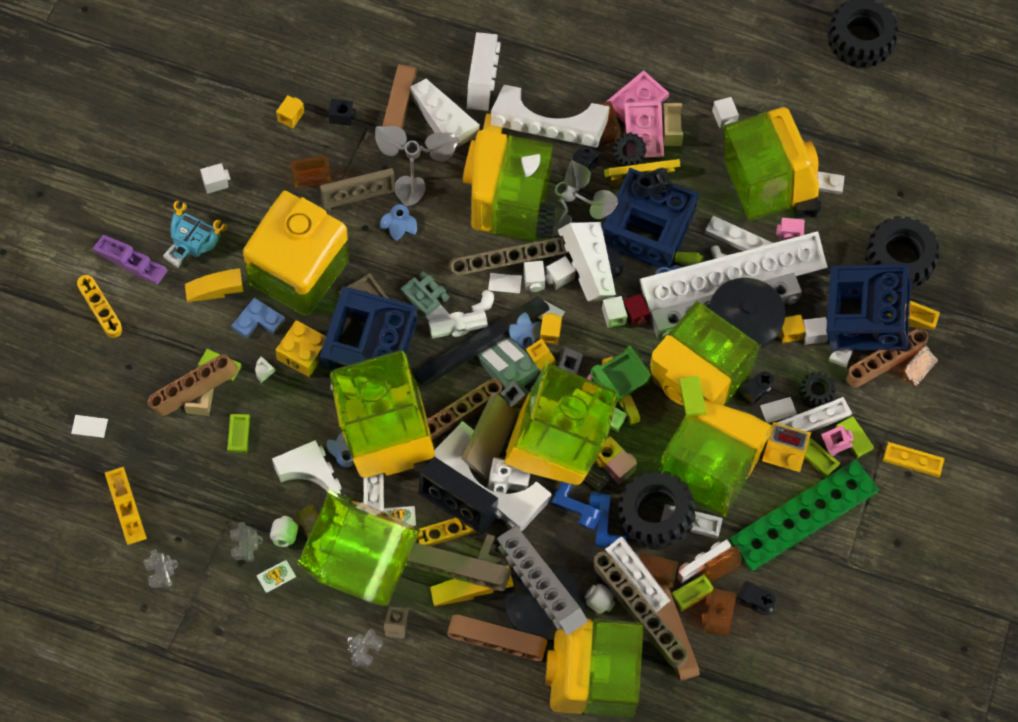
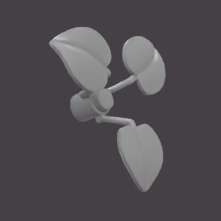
[375,126,459,207]
[552,160,618,237]

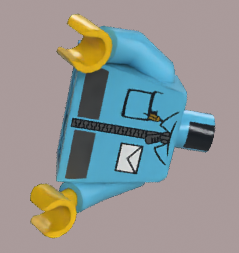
[171,200,227,260]

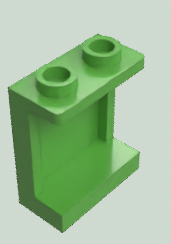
[590,346,652,406]

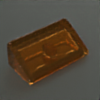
[900,345,938,388]
[702,546,742,583]

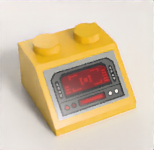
[762,422,811,472]

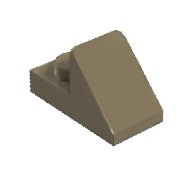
[478,534,503,565]
[384,606,409,639]

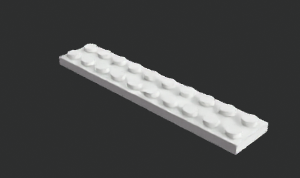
[639,231,828,315]

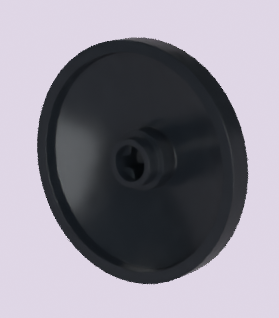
[708,277,785,349]
[505,564,585,643]

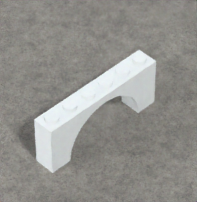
[491,85,609,147]
[431,421,551,532]
[272,440,366,566]

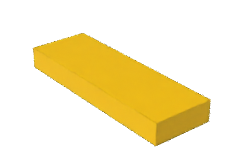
[883,442,945,478]

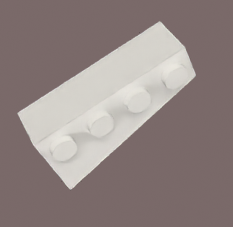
[467,32,501,111]
[411,79,480,148]
[558,222,616,302]

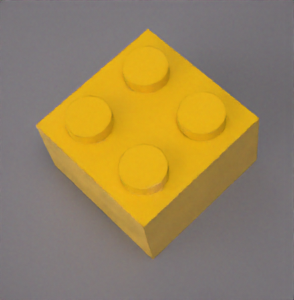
[275,320,326,377]

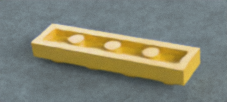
[604,159,680,180]

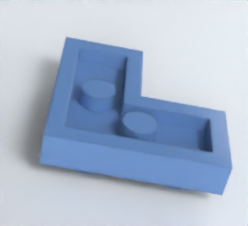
[231,298,285,338]

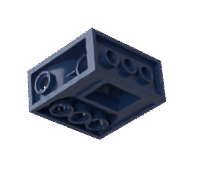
[602,168,699,269]
[826,264,911,351]
[320,286,418,388]

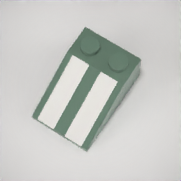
[476,336,539,394]

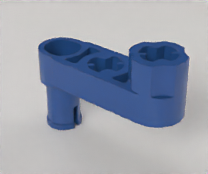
[551,482,602,530]
[589,492,626,548]

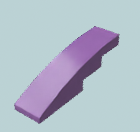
[92,235,168,285]

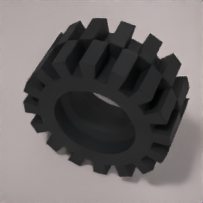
[612,132,646,166]
[536,203,556,239]
[799,371,836,408]

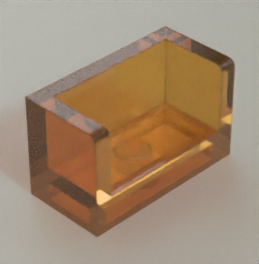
[599,101,621,147]
[290,155,331,188]

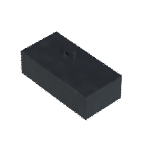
[418,457,499,535]

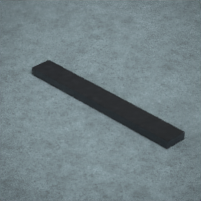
[413,296,550,388]

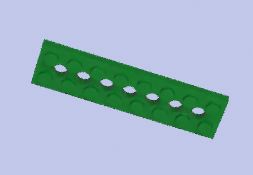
[729,460,879,572]

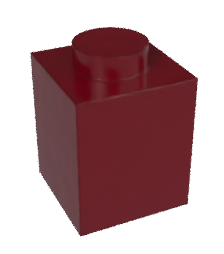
[623,294,650,328]

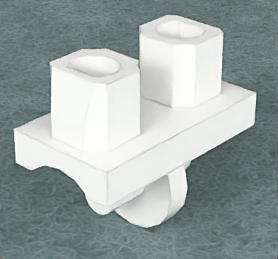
[487,457,512,494]

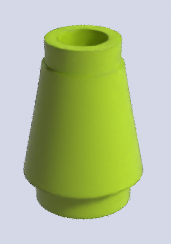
[675,251,704,267]

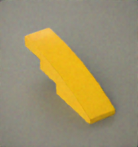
[105,467,147,545]
[430,565,513,607]

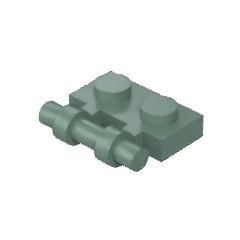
[400,271,450,317]

